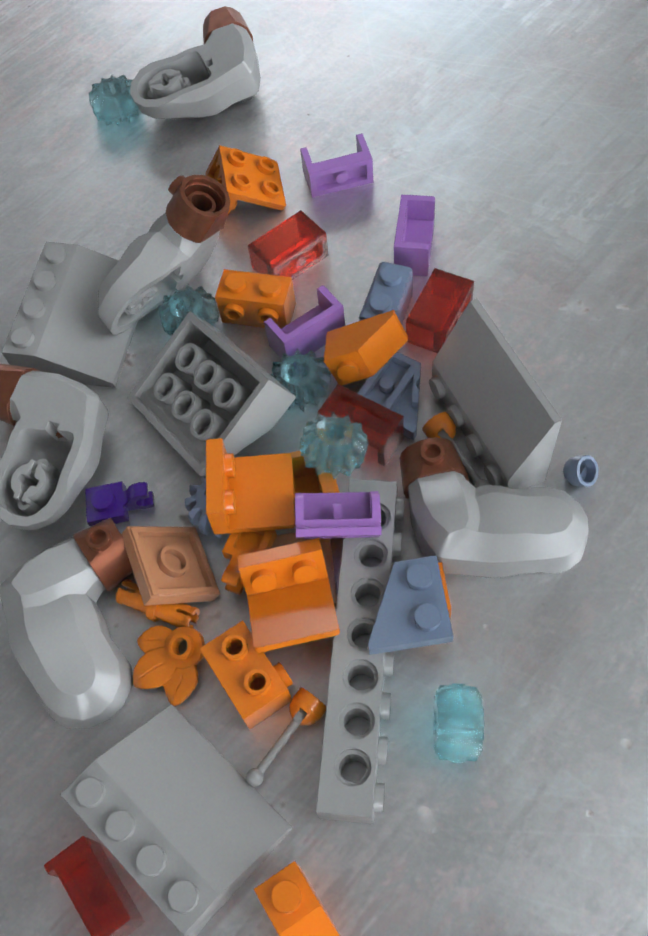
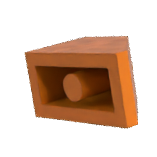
[324,310,408,386]
[254,861,340,936]

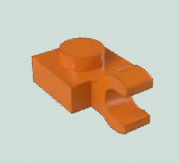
[221,530,277,595]

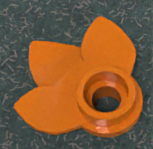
[133,625,205,707]

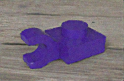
[85,481,154,527]

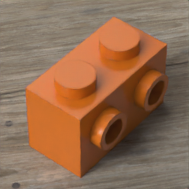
[215,269,296,329]
[199,620,293,730]

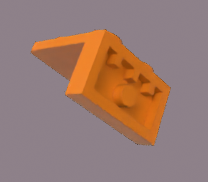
[205,145,286,216]
[206,438,296,535]
[237,538,340,653]

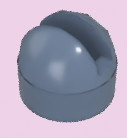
[563,455,599,487]

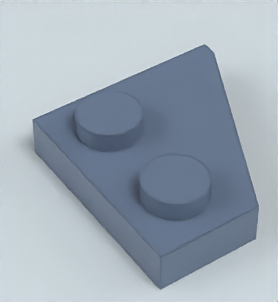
[351,352,421,440]
[368,556,454,655]

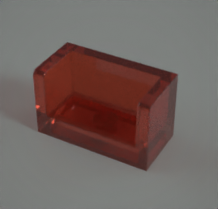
[247,210,329,280]
[406,268,474,353]
[317,384,404,466]
[44,836,145,936]

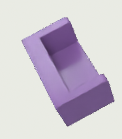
[300,133,374,198]
[394,194,435,276]
[264,285,345,368]

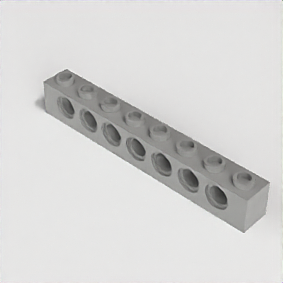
[316,479,405,824]

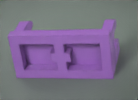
[295,491,382,539]

